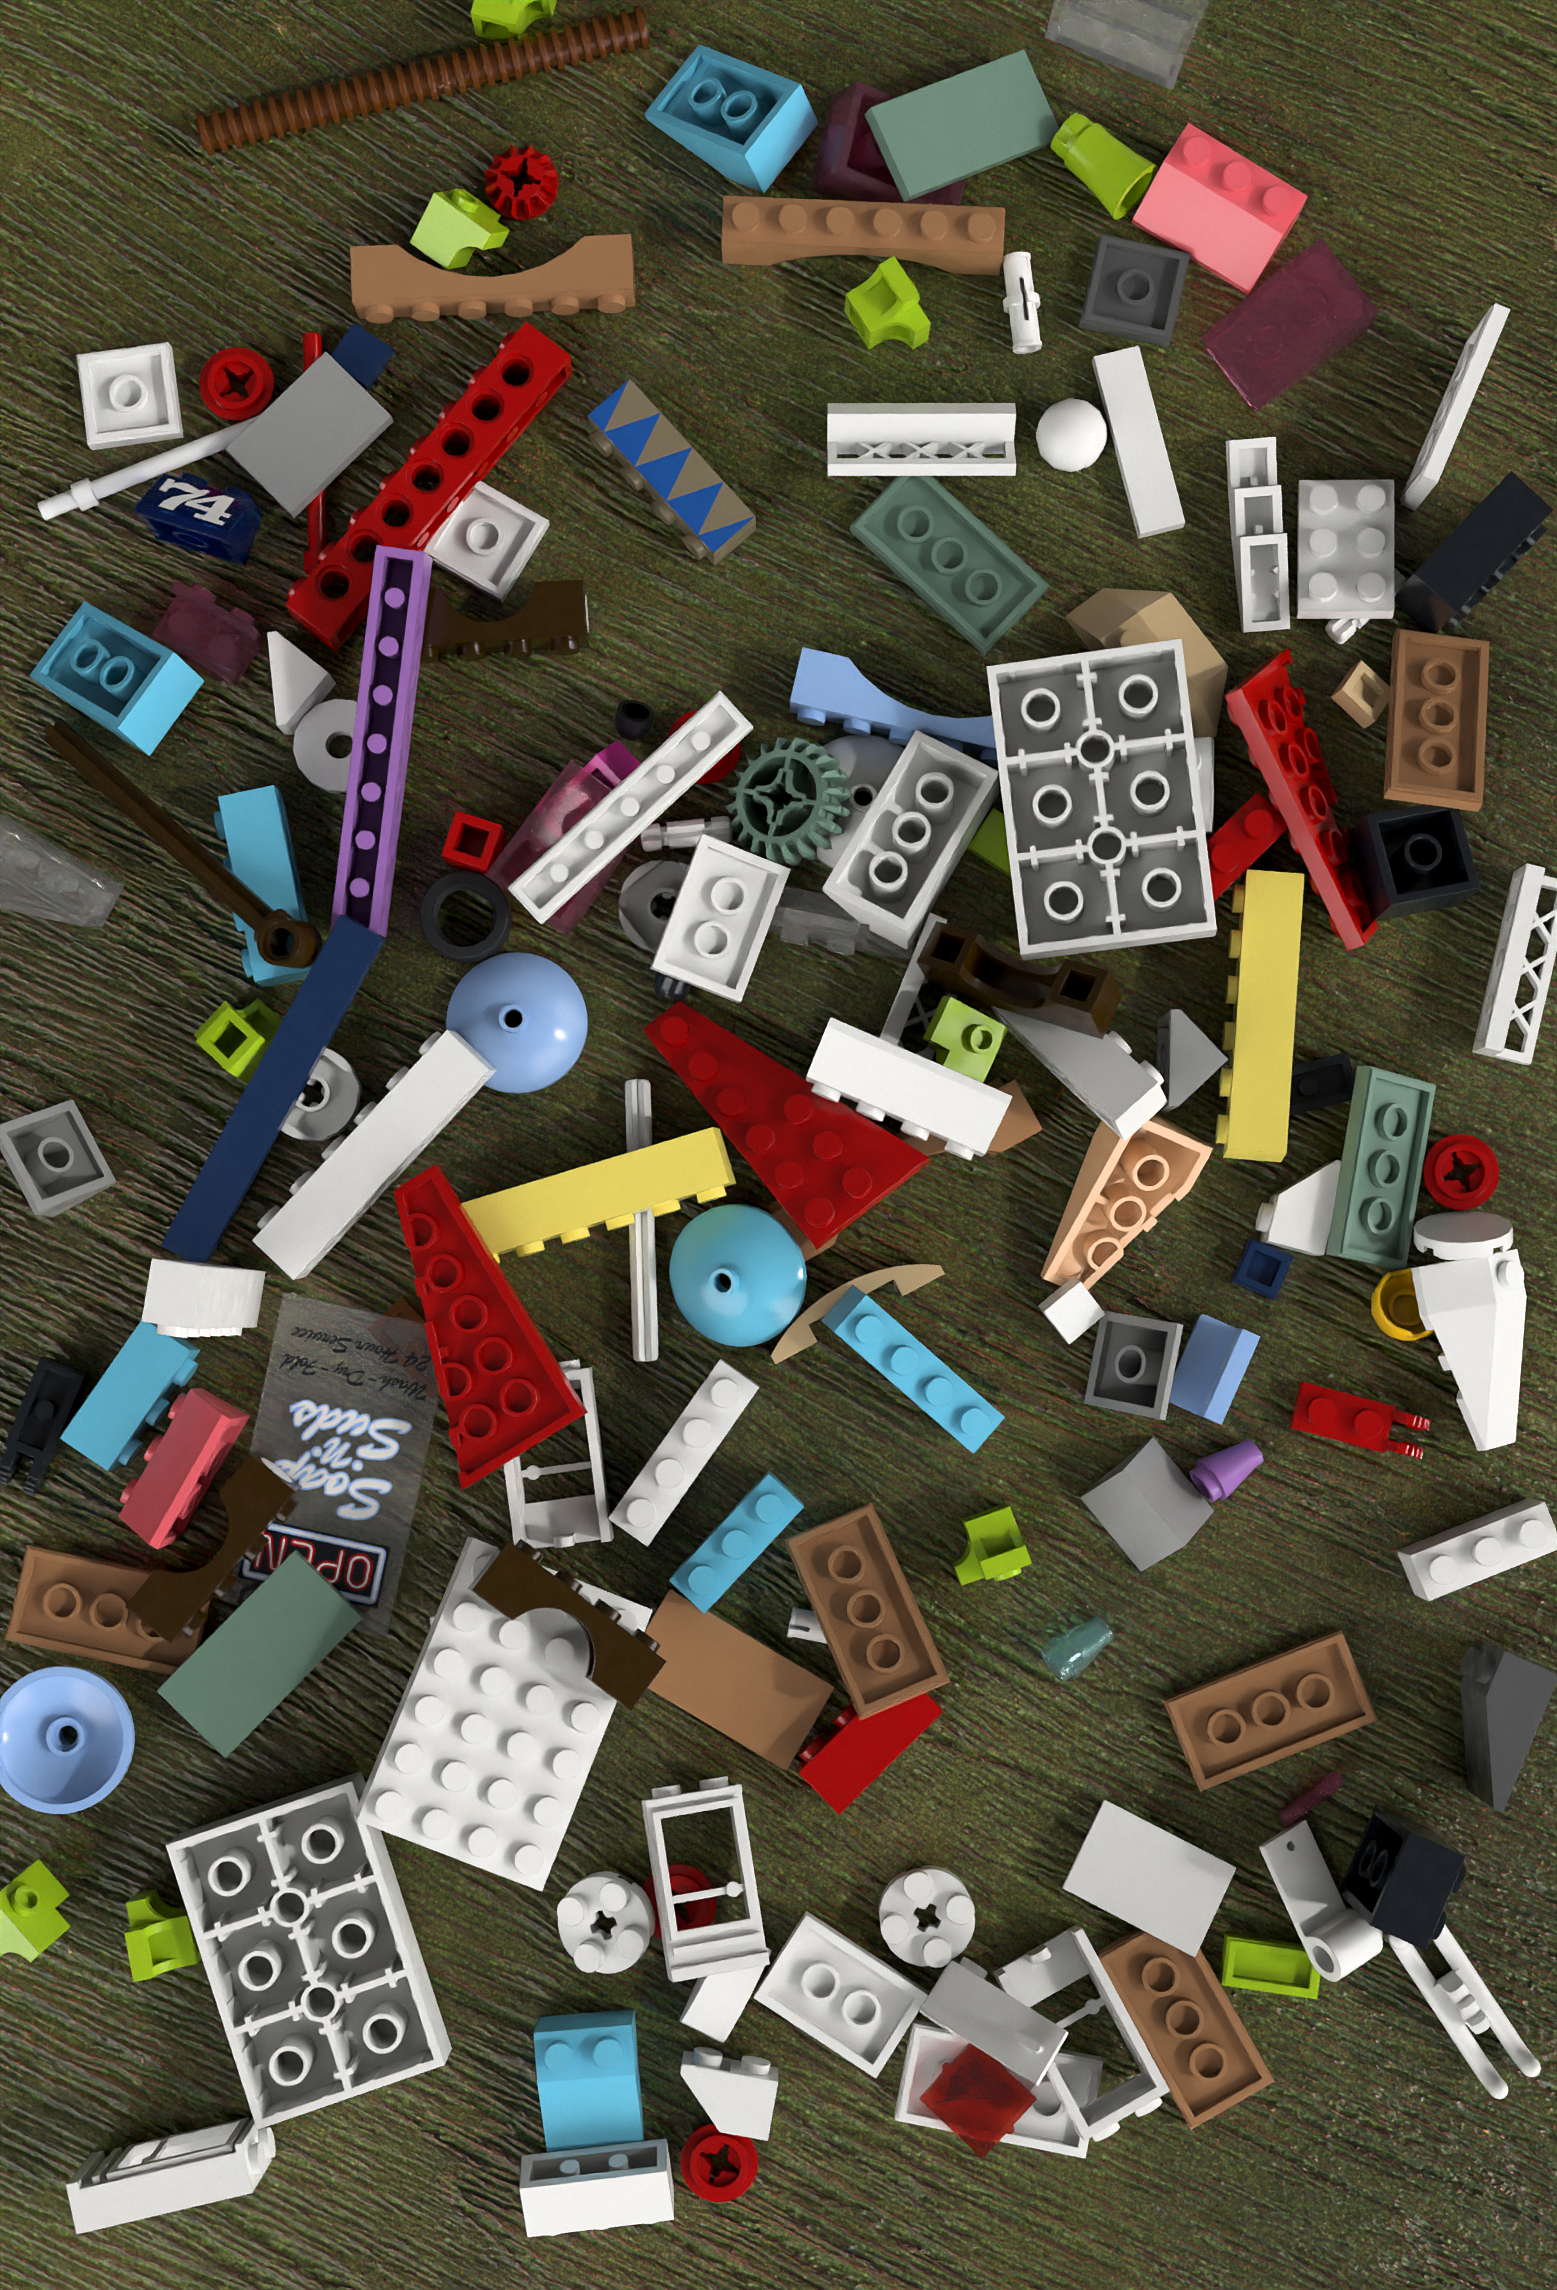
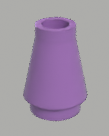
[1189,1438,1264,1503]

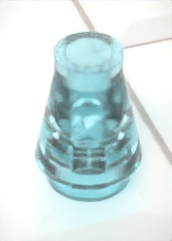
[1040,1616,1114,1682]

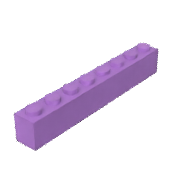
[330,545,433,937]

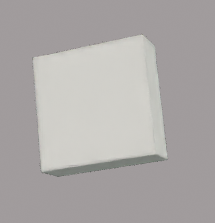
[1038,1276,1105,1344]

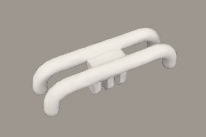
[1388,1925,1541,2099]

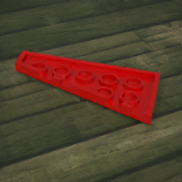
[1225,647,1378,951]
[642,1001,930,1250]
[394,1165,588,1490]

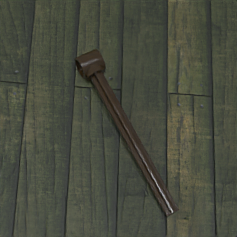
[43,719,322,969]

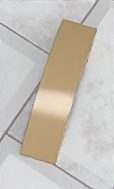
[771,1264,945,1364]

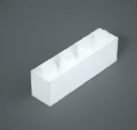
[991,1006,1168,1141]
[608,1359,760,1547]

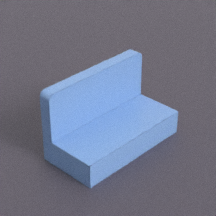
[1169,1314,1260,1425]

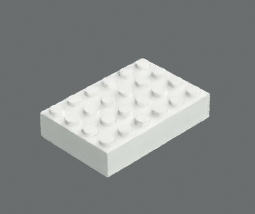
[986,639,1217,961]
[354,1537,653,1892]
[166,1771,452,2130]

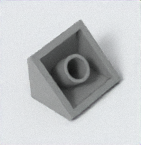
[1156,1009,1228,1114]
[0,1099,117,1217]
[1084,1310,1183,1420]
[1079,1437,1214,1572]

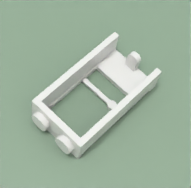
[504,1359,614,1549]
[641,1776,770,1982]
[992,1925,1170,2142]
[66,2117,276,2234]

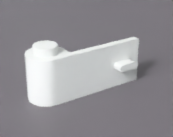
[1258,1820,1383,1982]
[920,1957,1069,2086]

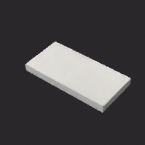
[1399,303,1511,511]
[894,2019,1103,2158]

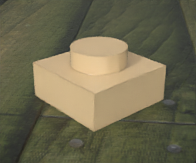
[1331,660,1390,729]

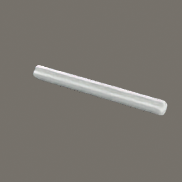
[625,1079,659,1362]

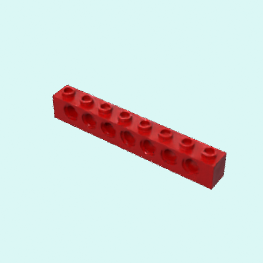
[285,321,572,653]

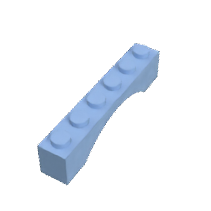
[790,647,998,767]

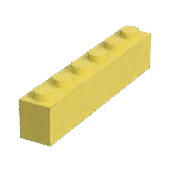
[1216,869,1305,1163]
[462,1127,736,1264]

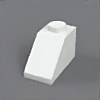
[1256,1160,1341,1256]

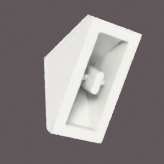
[267,631,336,735]

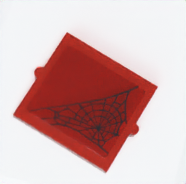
[920,2043,1037,2159]

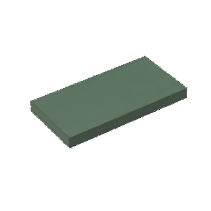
[864,49,1059,202]
[849,476,1050,656]
[1326,1066,1436,1270]
[157,1549,364,1759]

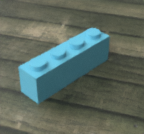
[214,785,314,987]
[821,1284,1005,1454]

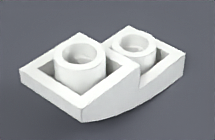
[679,1947,772,2043]

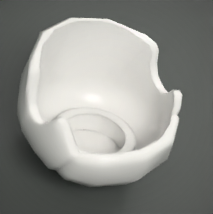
[1036,398,1107,472]

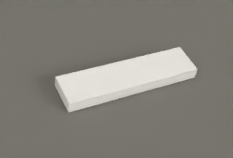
[1092,346,1185,539]

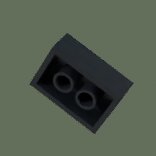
[1394,471,1553,634]
[1338,1804,1466,1951]

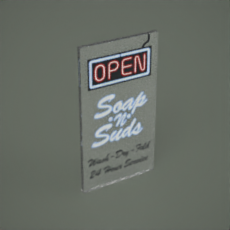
[221,1292,440,1637]

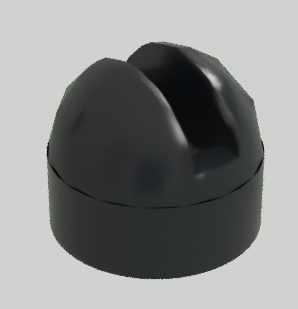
[615,700,654,741]
[653,972,692,1003]

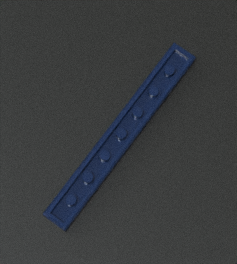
[161,914,386,1263]

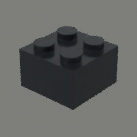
[1349,804,1481,922]

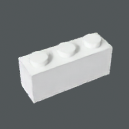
[1397,1498,1557,1601]
[519,2138,674,2237]

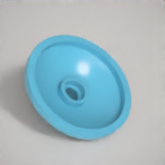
[669,1204,807,1347]

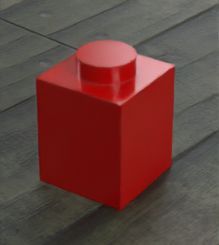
[441,811,508,880]

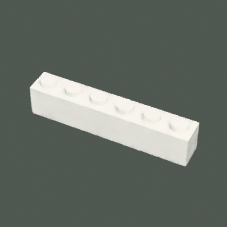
[252,1030,497,1280]
[141,1258,266,1338]

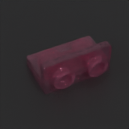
[152,581,264,686]

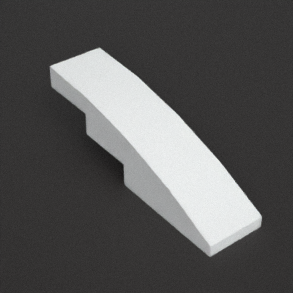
[1225,437,1290,633]

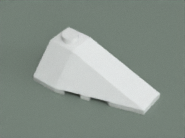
[1411,1249,1527,1451]

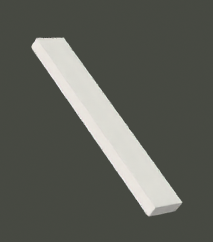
[508,691,754,925]

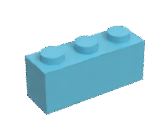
[60,1321,200,1471]
[669,1471,804,1614]

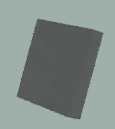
[1078,233,1191,348]

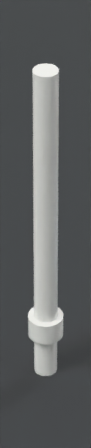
[37,414,261,521]

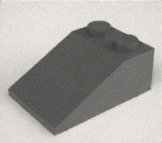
[1460,1639,1557,1813]

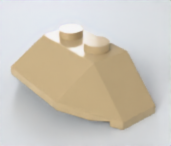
[1065,588,1228,738]

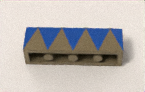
[588,379,756,566]

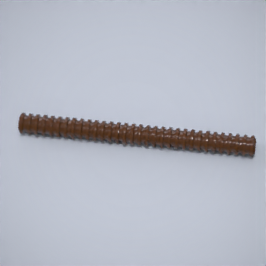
[195,5,651,156]

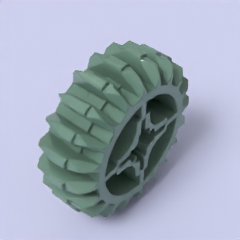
[725,737,853,866]

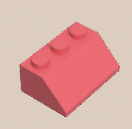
[1131,123,1308,295]
[118,1388,250,1549]

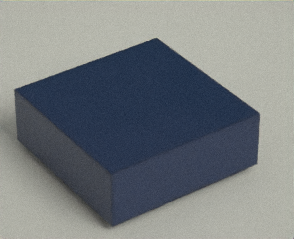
[331,322,394,391]
[1229,1237,1294,1300]

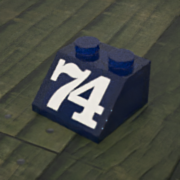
[134,472,262,567]

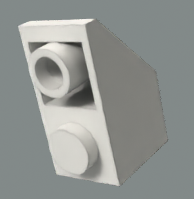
[680,2047,778,2141]

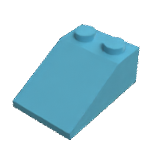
[644,44,819,194]
[29,601,204,756]
[533,2009,645,2153]

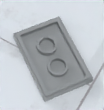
[226,352,394,518]

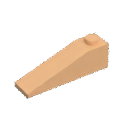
[1041,1113,1213,1290]

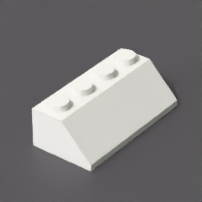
[823,730,1000,950]
[806,1017,1013,1161]

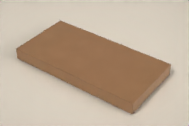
[1383,628,1490,812]
[784,1503,950,1721]
[5,1544,214,1675]
[645,1587,835,1771]
[1162,1628,1378,1792]
[1096,1928,1275,2130]

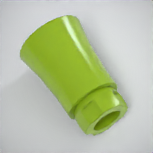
[1051,112,1159,220]

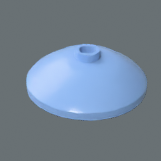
[446,952,588,1094]
[0,1665,135,1814]

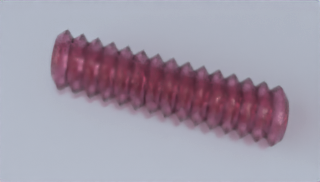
[1279,1770,1344,1828]

